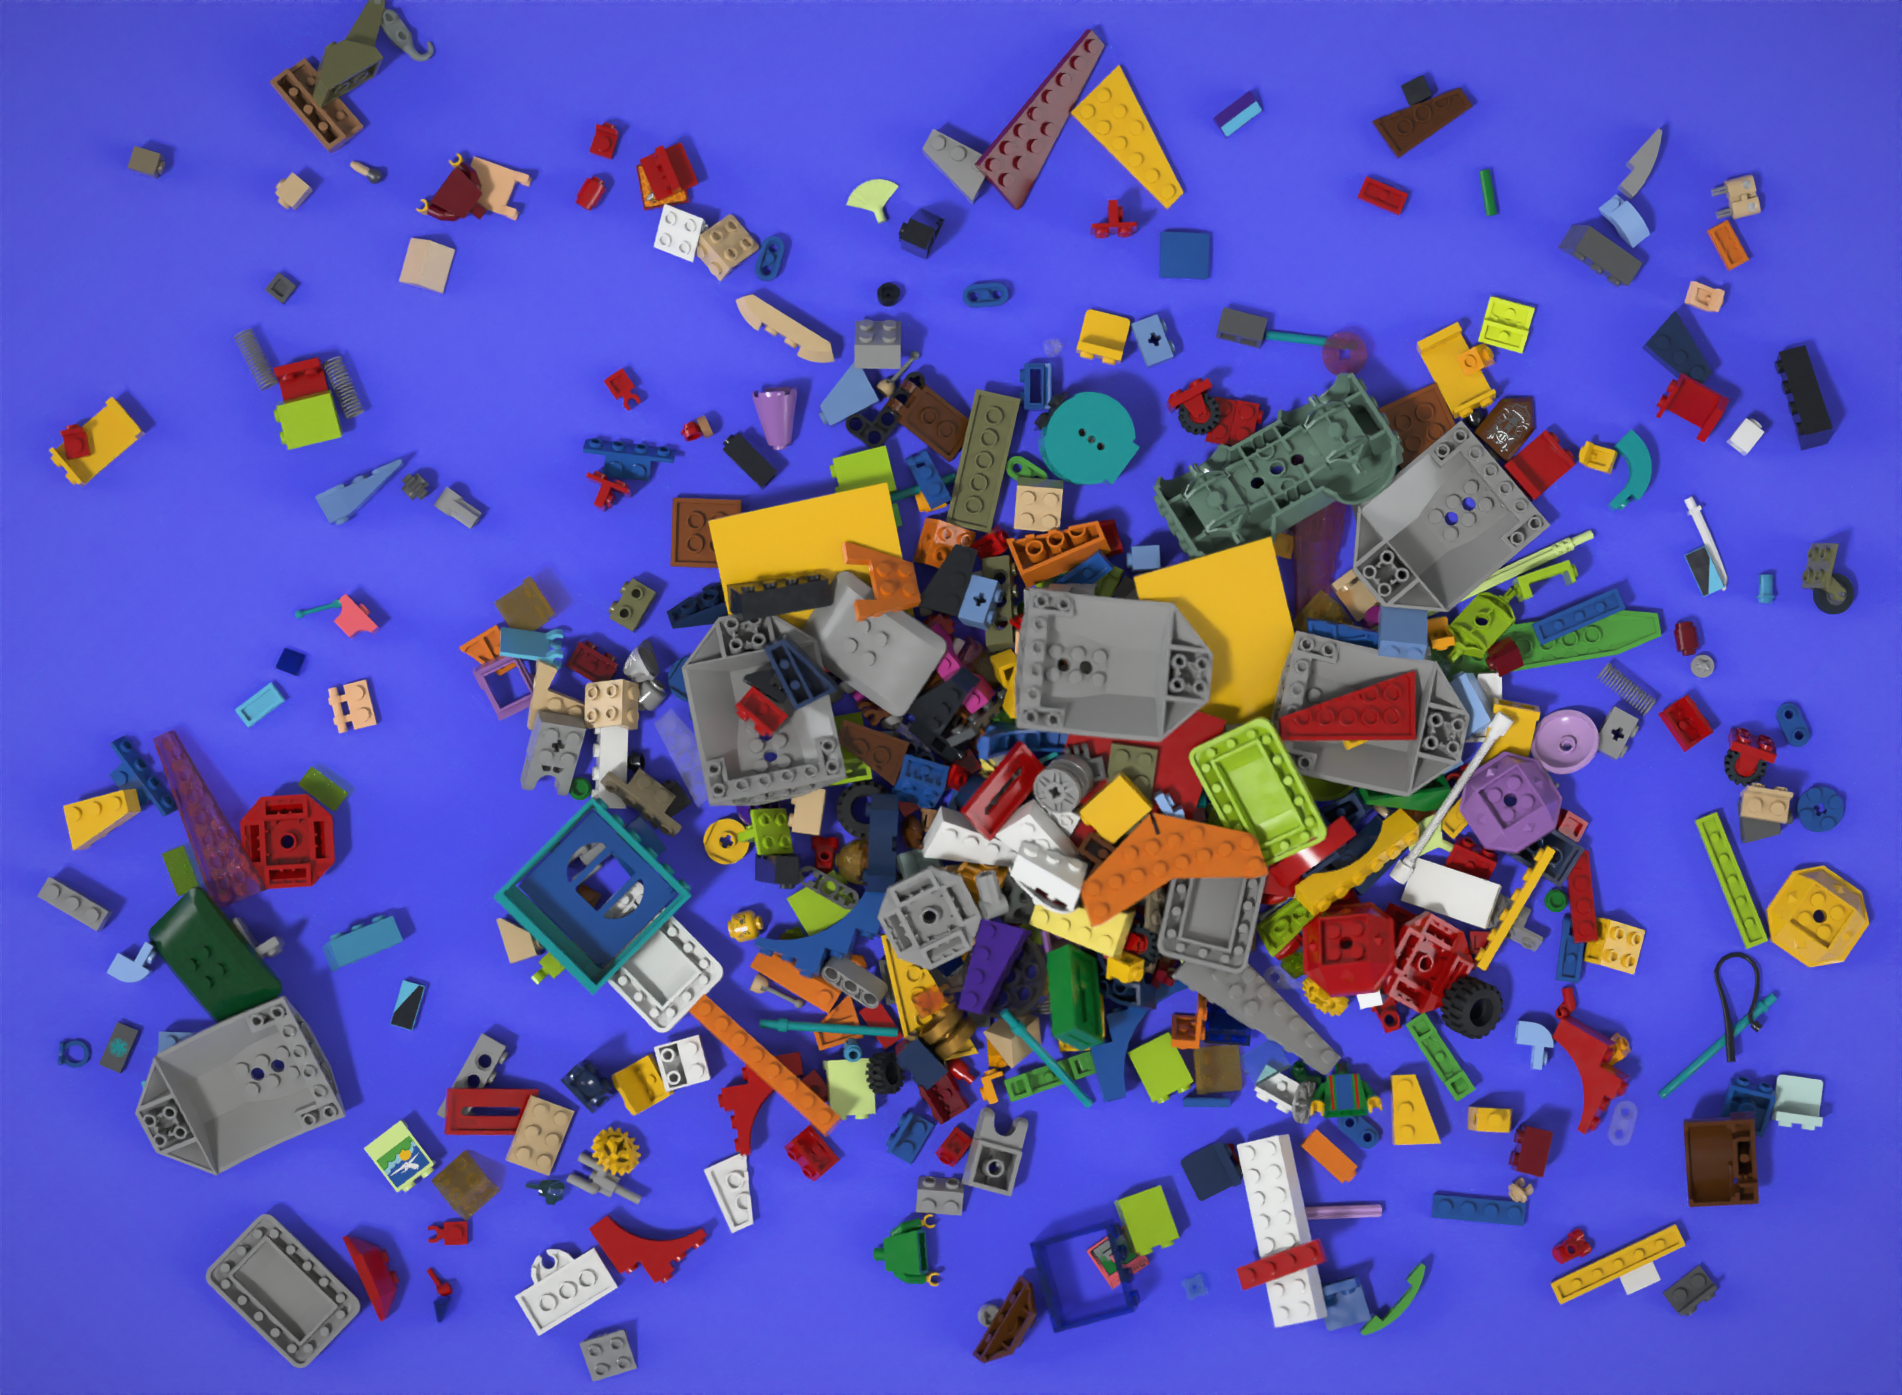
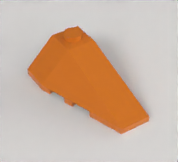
[750,952,842,1014]

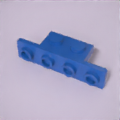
[583,438,676,481]
[109,736,179,817]

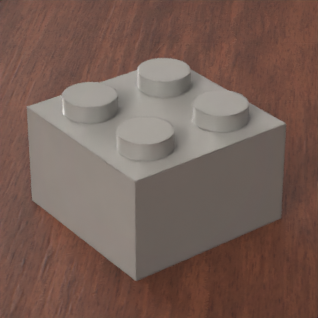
[854,319,901,369]

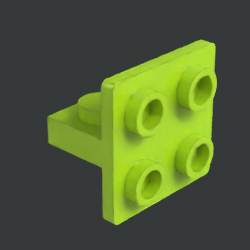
[737,808,793,855]

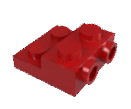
[1205,396,1263,447]

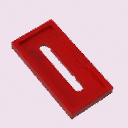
[960,741,1045,841]
[444,1087,539,1135]

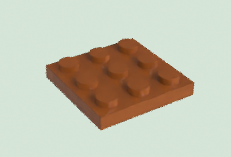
[1378,383,1456,471]
[670,498,742,569]

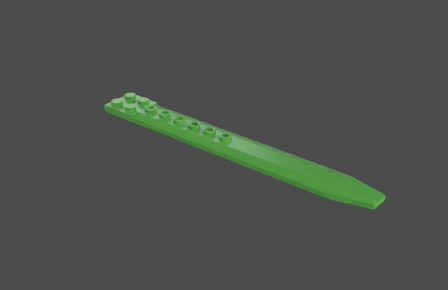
[1428,610,1662,682]

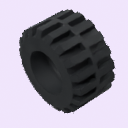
[837,781,889,839]
[1440,976,1503,1039]

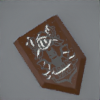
[1473,397,1535,463]

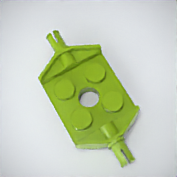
[1446,588,1517,664]

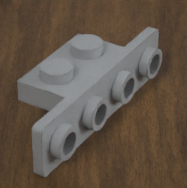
[1487,893,1544,951]

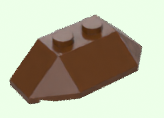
[972,1275,1038,1363]

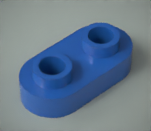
[755,236,785,282]
[963,283,1008,308]
[1775,703,1810,747]
[1337,1116,1379,1149]

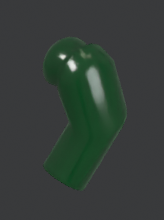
[1291,1061,1321,1086]

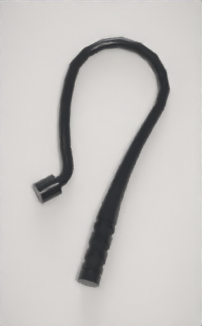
[1714,953,1763,1063]

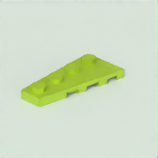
[1257,897,1316,957]

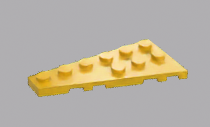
[1071,65,1183,210]
[881,933,978,1060]

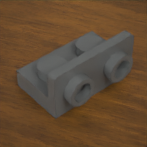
[1662,1265,1718,1317]

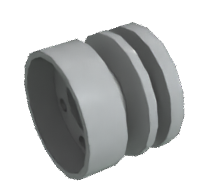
[1034,754,1094,814]

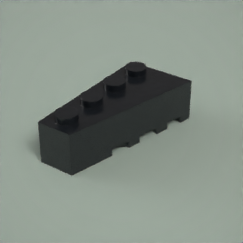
[1774,345,1833,451]
[727,572,831,621]

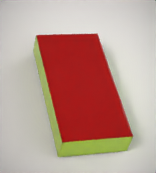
[859,1003,904,1049]

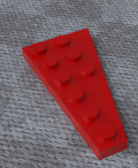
[1279,671,1416,741]

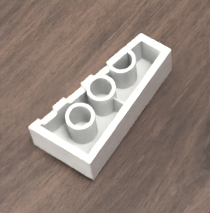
[995,799,1092,881]
[922,806,1018,867]

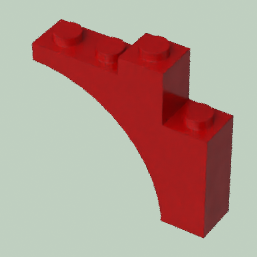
[1552,1016,1630,1134]
[718,1052,804,1157]
[589,1215,708,1284]

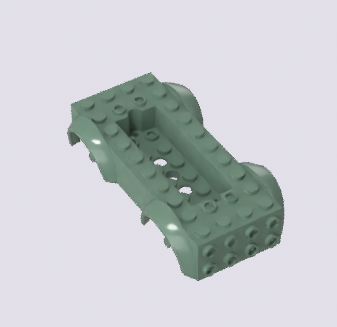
[1153,372,1404,560]

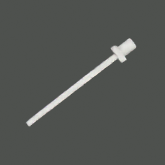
[1684,496,1727,591]

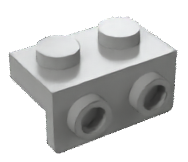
[916,1176,964,1216]

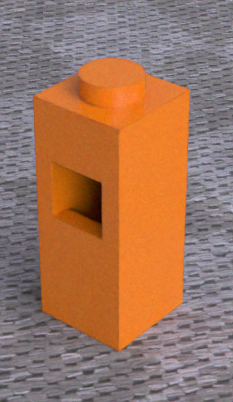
[1300,1128,1358,1183]

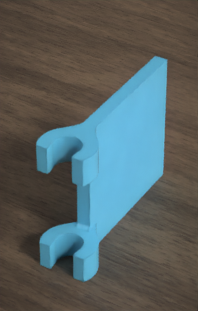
[500,627,564,669]

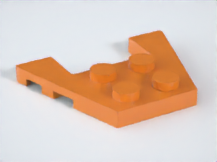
[842,542,921,622]

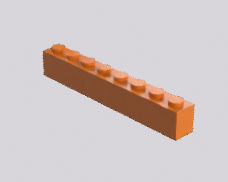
[689,994,842,1138]

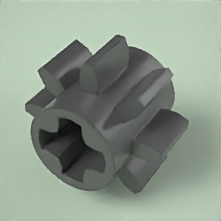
[401,473,429,501]

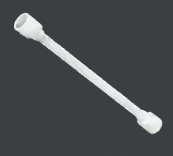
[1389,711,1514,885]

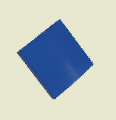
[1159,232,1209,280]
[604,814,667,877]

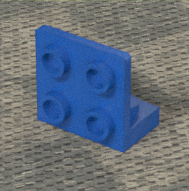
[890,754,949,809]
[885,1110,934,1165]
[1321,1274,1372,1331]

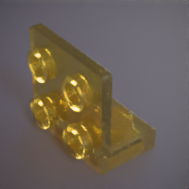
[494,576,557,631]
[1292,590,1354,639]
[1193,1044,1242,1095]
[432,1151,500,1221]

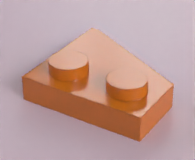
[459,625,517,676]
[814,995,863,1051]

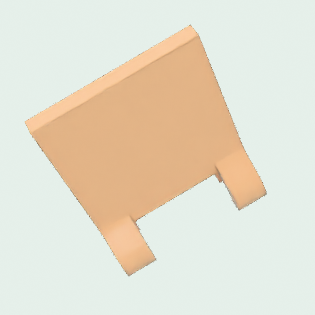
[470,157,532,221]

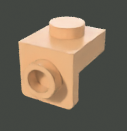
[1684,281,1725,312]

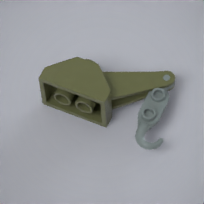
[312,0,434,108]

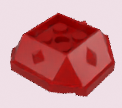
[240,794,336,889]
[1302,902,1396,997]
[1383,911,1474,1014]

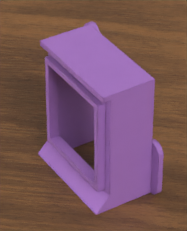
[473,656,536,721]

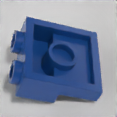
[1719,1076,1776,1137]

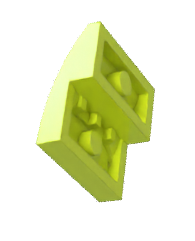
[1478,295,1535,353]

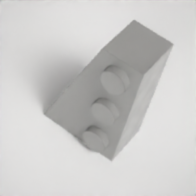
[922,129,986,205]

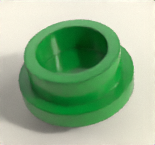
[569,777,592,800]
[1544,889,1567,912]

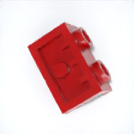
[1444,836,1499,881]
[784,1125,840,1182]

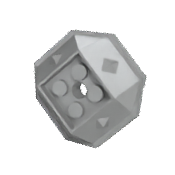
[877,866,982,970]

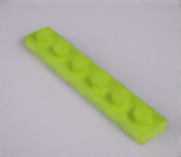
[1694,812,1768,949]

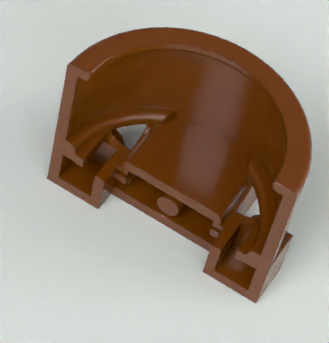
[1683,1111,1759,1207]

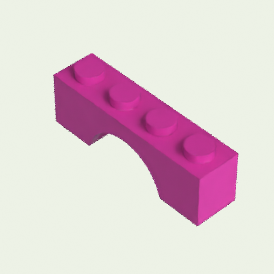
[930,622,996,714]

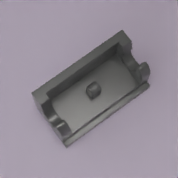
[1215,307,1268,349]

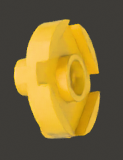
[703,819,750,865]

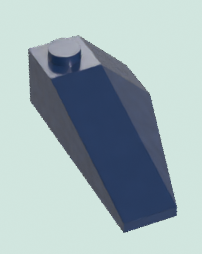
[667,577,728,629]

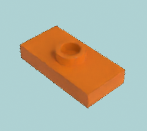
[1706,220,1749,271]

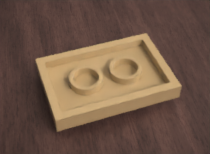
[505,1095,574,1176]

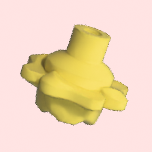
[979,758,996,775]

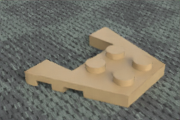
[527,659,585,730]

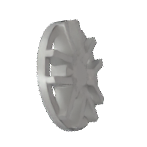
[1292,1081,1317,1124]

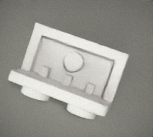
[1253,1066,1300,1114]

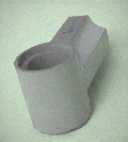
[434,487,482,529]
[975,870,1009,920]

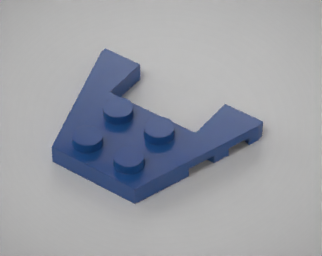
[1306,617,1378,704]

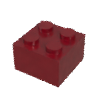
[1508,1125,1553,1178]

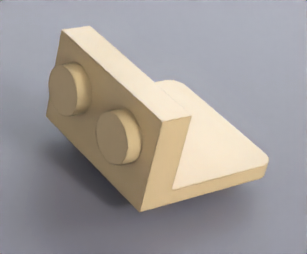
[695,215,759,281]
[584,679,640,730]

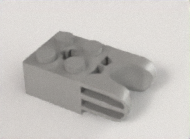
[520,710,586,796]
[961,1107,1028,1197]

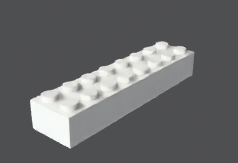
[1237,1134,1328,1328]

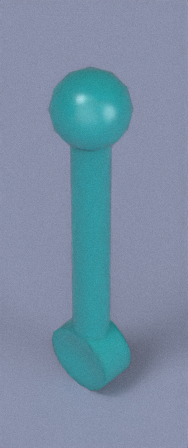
[295,599,342,619]

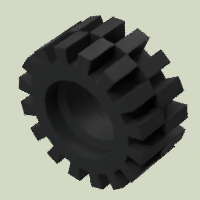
[865,1052,905,1094]

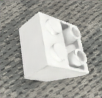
[654,1035,712,1092]

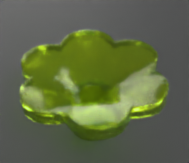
[780,927,805,940]

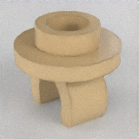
[1508,1178,1534,1203]

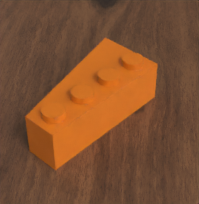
[1006,521,1111,587]

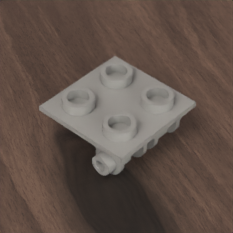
[579,1329,637,1382]

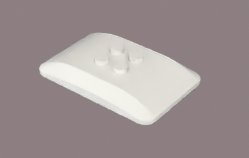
[572,881,724,1033]

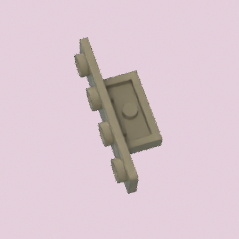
[600,768,682,837]

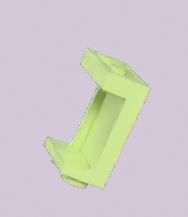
[823,1058,876,1120]

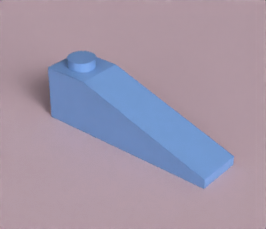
[315,458,405,526]

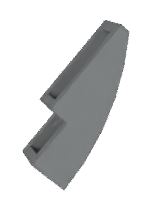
[1617,128,1662,200]

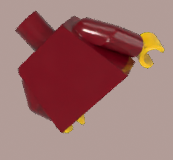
[416,153,487,222]

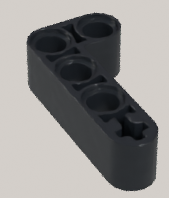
[846,372,925,449]

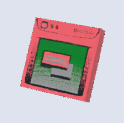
[1086,1226,1150,1289]

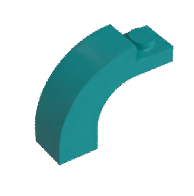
[1606,429,1652,512]

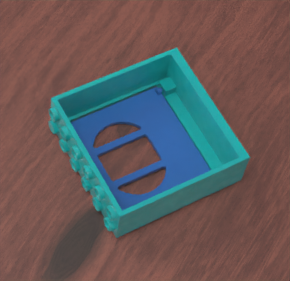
[493,797,692,995]

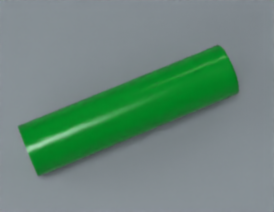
[1479,169,1497,217]

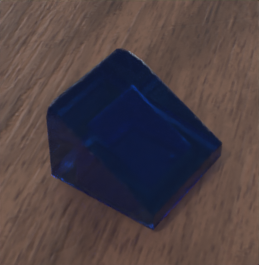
[275,648,306,677]
[433,1295,453,1323]

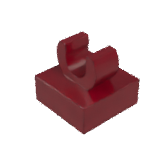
[1150,956,1176,989]

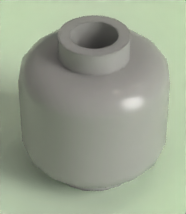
[638,678,666,711]

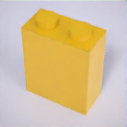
[1079,770,1153,845]

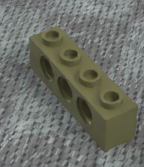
[982,555,1020,652]

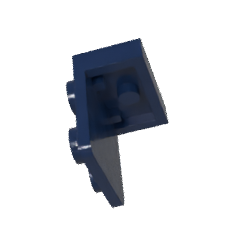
[1180,1140,1243,1201]

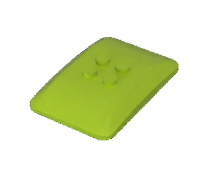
[1189,717,1327,867]

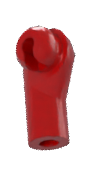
[1555,987,1576,1020]

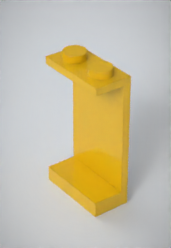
[1416,322,1496,419]
[49,397,145,487]
[1479,698,1540,767]

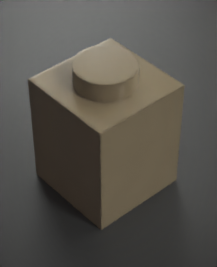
[128,146,166,179]

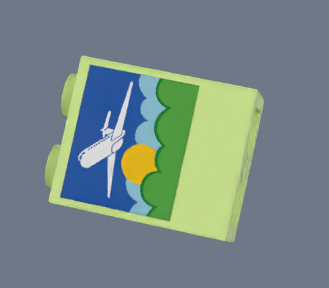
[364,1120,436,1193]

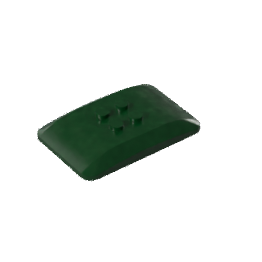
[148,887,283,1023]

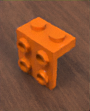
[1171,992,1207,1049]

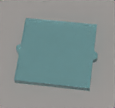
[1239,1040,1291,1086]

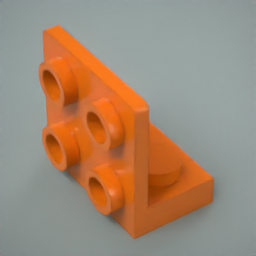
[913,518,976,568]

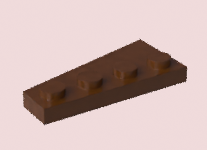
[1371,88,1473,159]

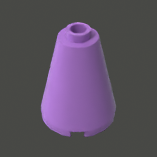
[752,387,797,450]

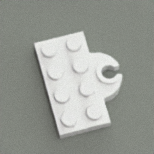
[515,1247,618,1336]

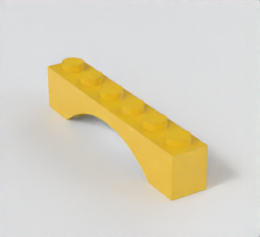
[1295,808,1419,916]

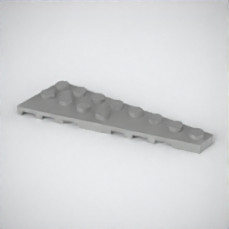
[1171,961,1341,1075]

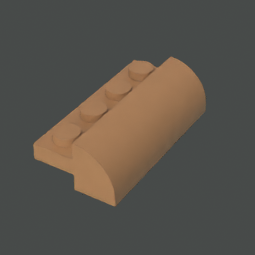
[270,58,364,153]

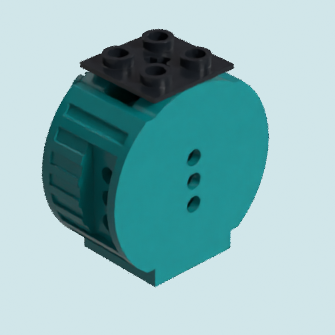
[1034,392,1140,485]

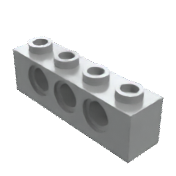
[437,1033,509,1119]

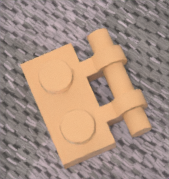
[328,680,377,734]

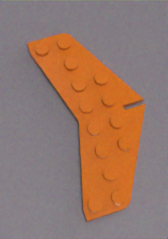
[1080,813,1268,928]

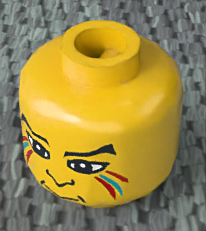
[728,910,763,942]

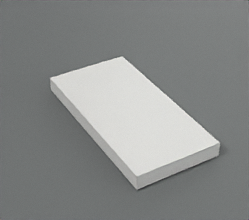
[1401,857,1502,930]

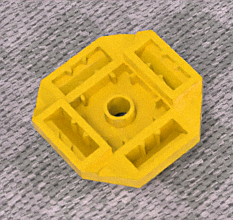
[1766,866,1869,967]

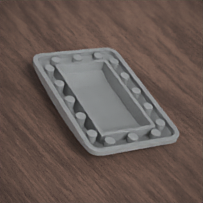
[801,571,947,716]
[1157,866,1268,974]
[206,1214,361,1368]

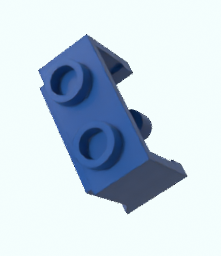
[1020,363,1052,411]

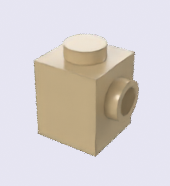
[275,172,313,211]

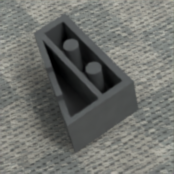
[1558,225,1643,287]

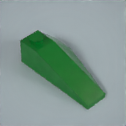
[1358,774,1451,811]

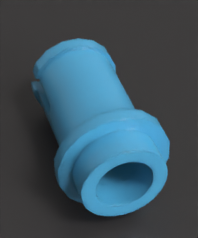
[1756,575,1775,604]
[844,1038,862,1062]

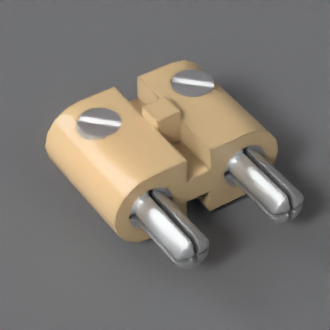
[1710,174,1761,220]

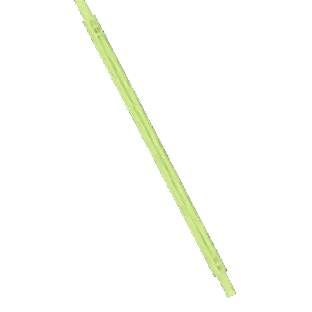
[1372,530,1594,633]

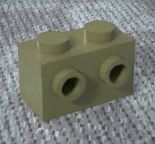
[608,578,657,633]

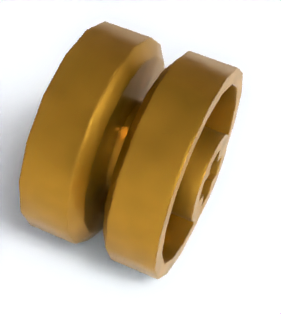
[919,1002,977,1060]

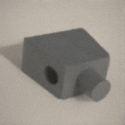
[1737,799,1793,844]

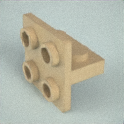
[1740,783,1793,824]

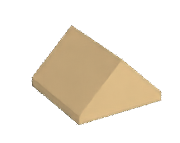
[399,238,455,294]
[983,1008,1041,1069]

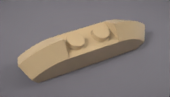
[736,294,834,363]

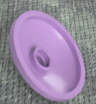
[1531,710,1599,774]

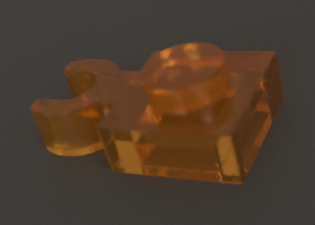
[911,983,955,1019]

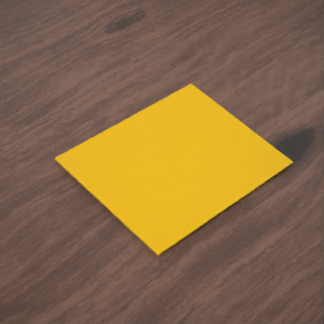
[708,482,915,630]
[1134,536,1295,733]

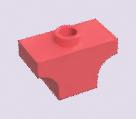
[334,594,380,639]

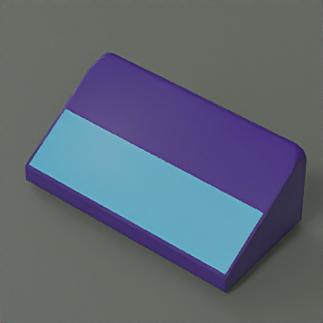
[1213,91,1263,138]

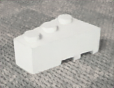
[1010,841,1088,911]

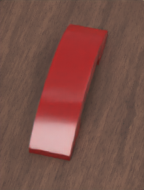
[1269,816,1357,888]

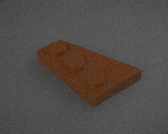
[838,719,910,786]

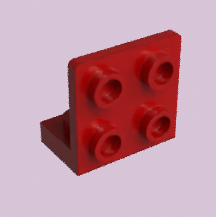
[273,357,328,401]

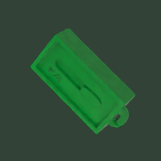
[1047,944,1104,1051]

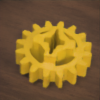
[1302,976,1349,1016]
[591,1127,641,1176]

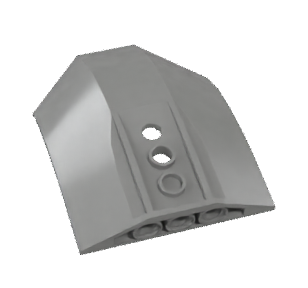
[1353,420,1550,612]
[1015,588,1213,742]
[682,614,847,806]
[1270,631,1470,797]
[135,995,346,1176]

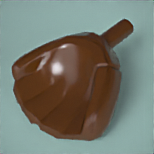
[900,815,923,850]

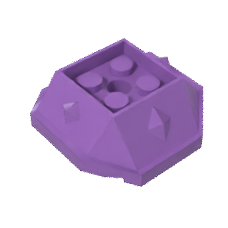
[1459,751,1562,854]

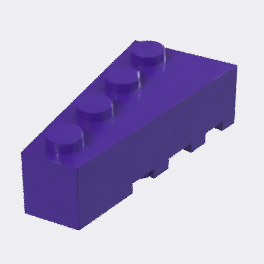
[958,918,1032,1015]

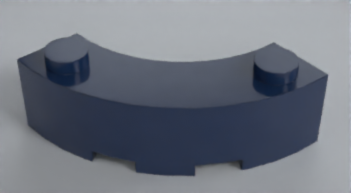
[863,793,899,893]
[1081,946,1156,1010]

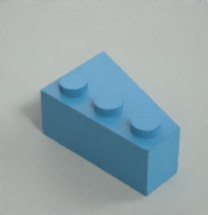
[322,914,403,972]

